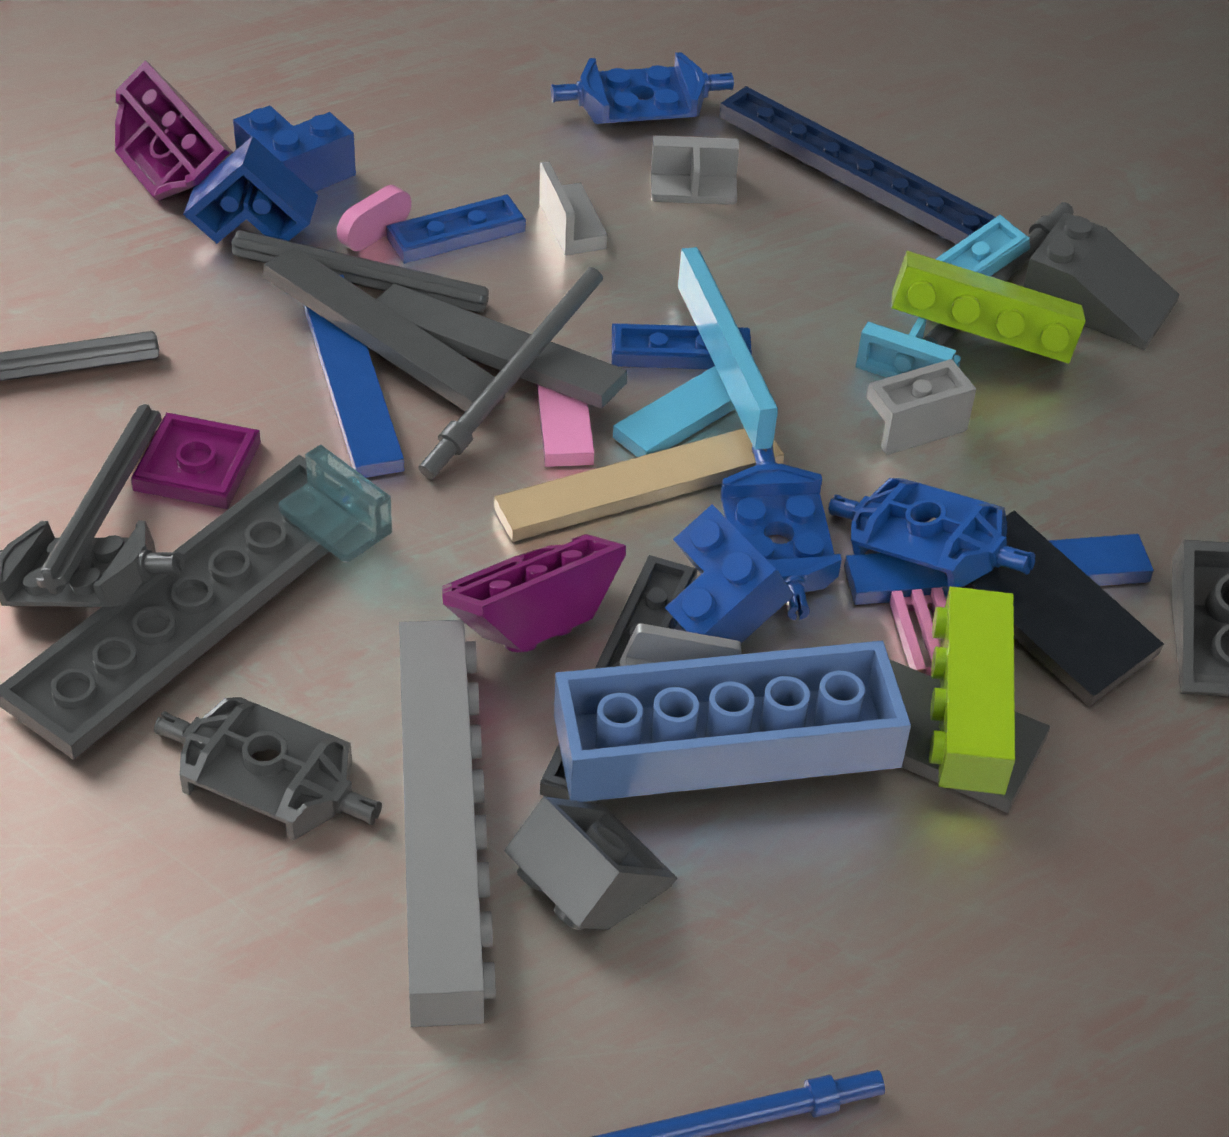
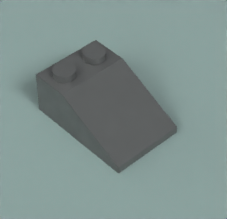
[1023,212,1180,350]
[1172,540,1229,697]

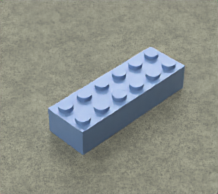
[554,640,911,802]

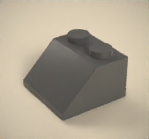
[504,796,678,930]

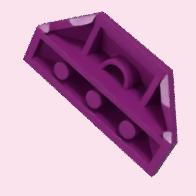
[115,60,233,201]
[442,534,626,652]

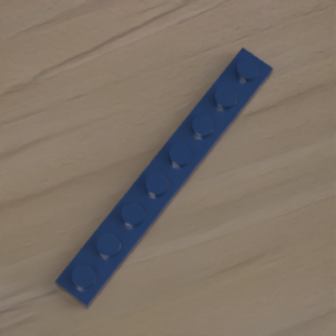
[719,86,1020,244]

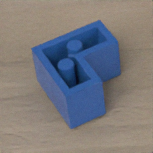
[233,105,356,192]
[183,136,318,244]
[665,504,794,643]

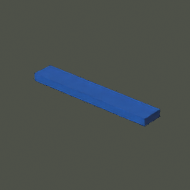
[303,274,405,480]
[844,534,1154,605]

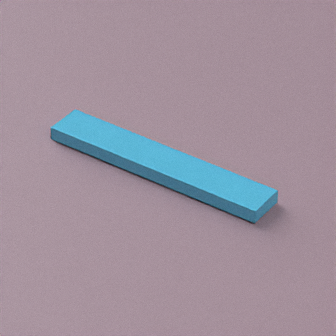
[678,247,778,450]

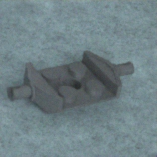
[0,521,184,607]
[154,697,382,840]

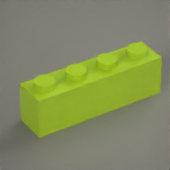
[892,251,1086,364]
[929,586,1015,795]

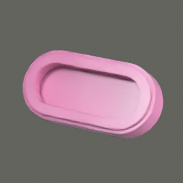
[337,185,412,251]

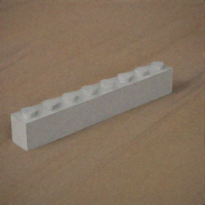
[399,620,496,1027]

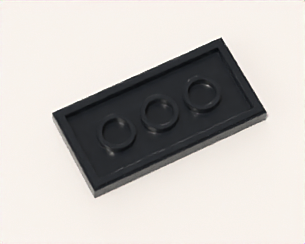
[945,510,1164,707]

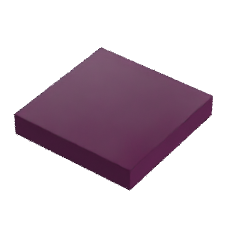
[131,412,261,509]

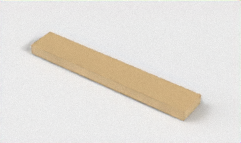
[494,428,785,542]

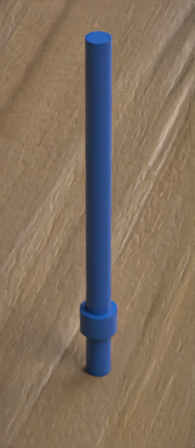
[592,1070,885,1137]

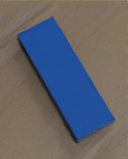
[386,194,526,264]
[611,323,752,370]

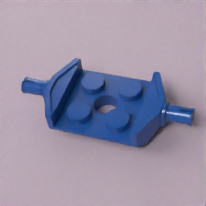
[551,52,734,124]
[720,445,842,620]
[828,478,1035,588]

